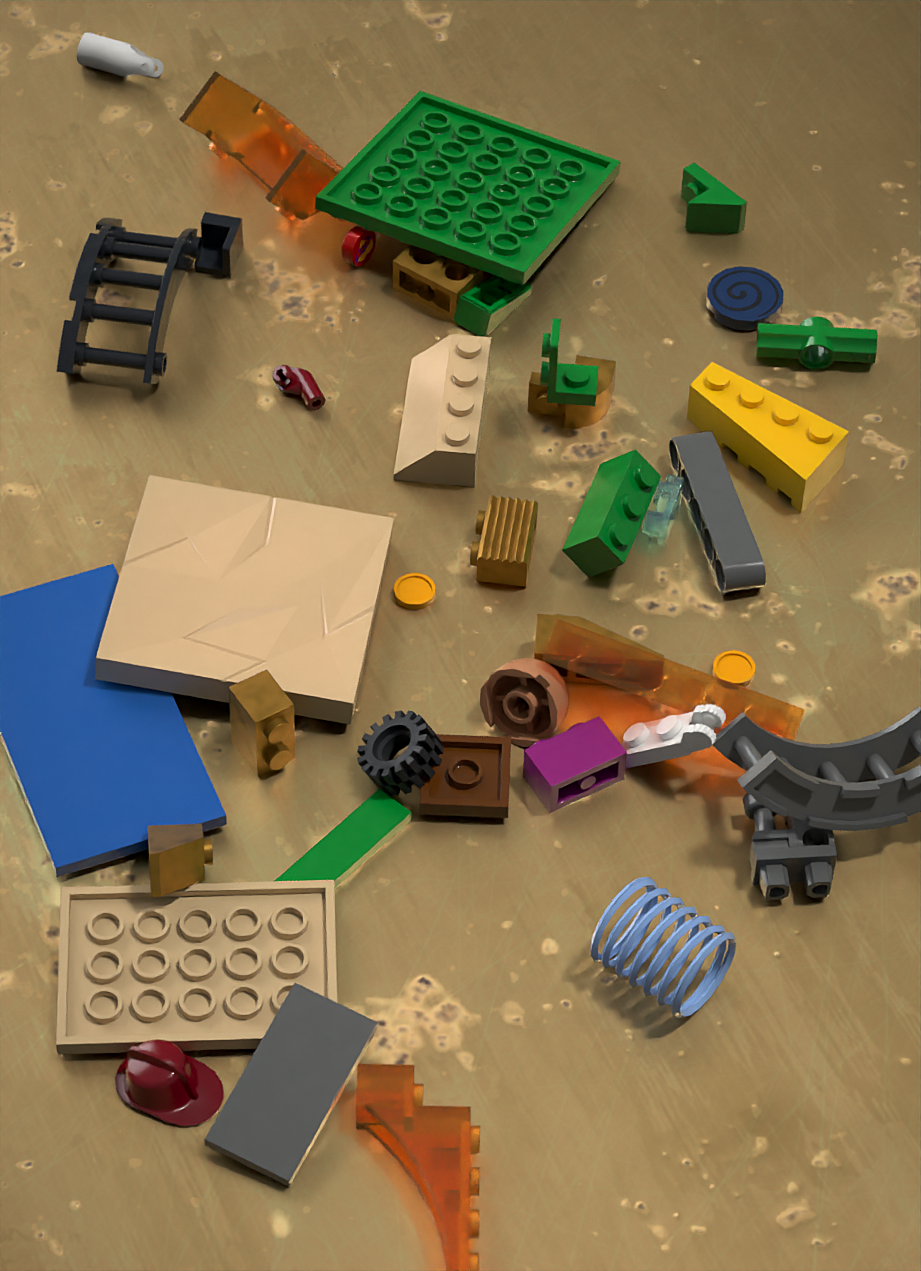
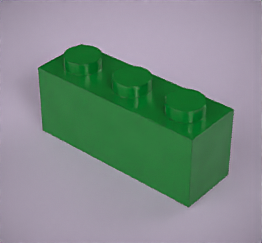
[562,449,662,578]

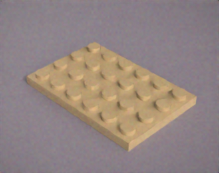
[56,880,338,1054]

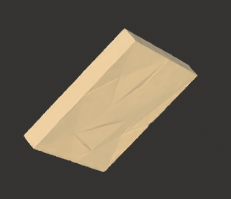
[95,475,394,724]

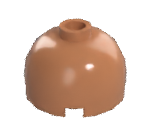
[480,658,569,747]

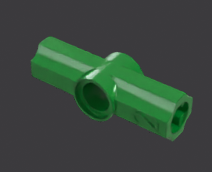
[756,317,877,370]

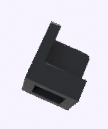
[194,212,243,278]

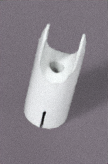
[77,32,164,77]

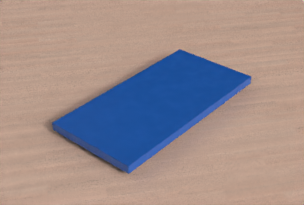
[0,564,227,877]

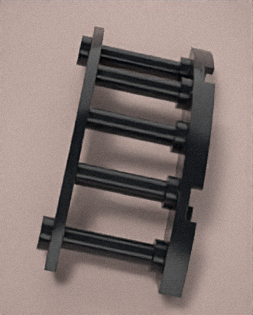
[57,217,202,384]

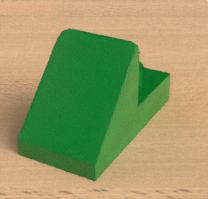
[681,162,747,233]

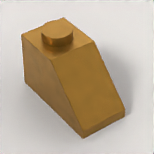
[148,824,213,897]

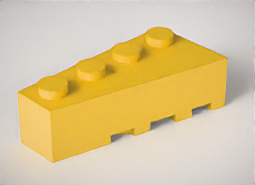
[687,362,849,513]

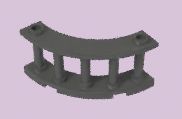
[713,706,921,831]

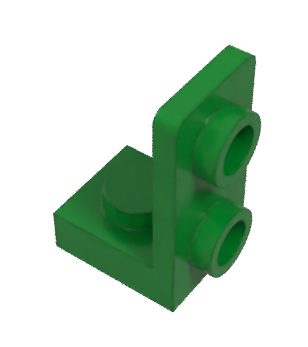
[540,318,599,406]

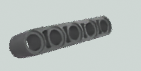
[669,431,766,594]

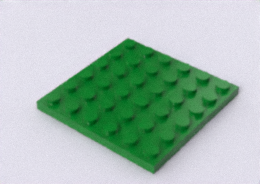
[315,91,621,285]

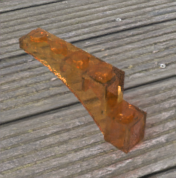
[356,1064,480,1271]

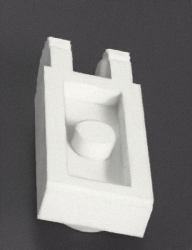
[621,703,726,768]

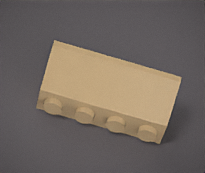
[394,334,491,487]

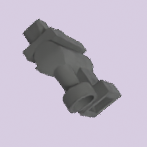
[743,793,837,900]

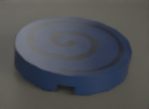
[706,266,784,331]

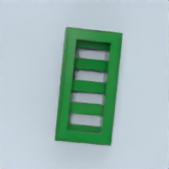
[454,275,533,337]

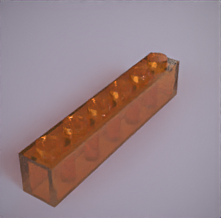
[542,619,805,741]

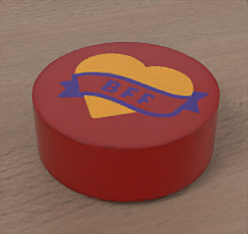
[341,225,376,267]

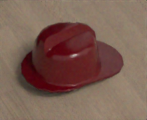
[115,1039,224,1127]

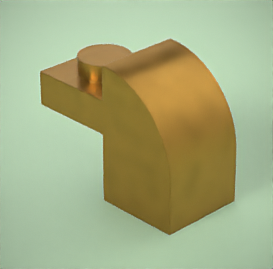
[528,355,616,429]

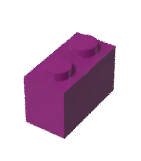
[523,716,627,813]

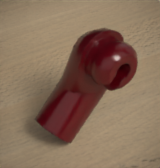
[272,365,326,411]

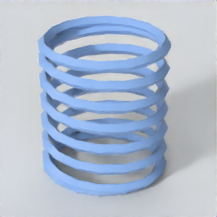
[590,877,736,1018]

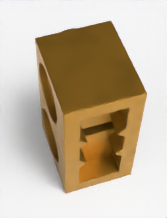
[393,244,484,319]

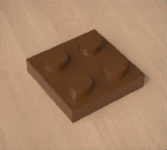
[420,734,511,818]

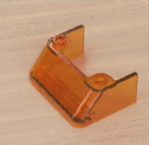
[179,71,344,222]

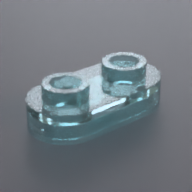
[642,474,685,547]

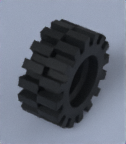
[357,710,443,796]

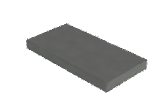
[205,983,378,1187]

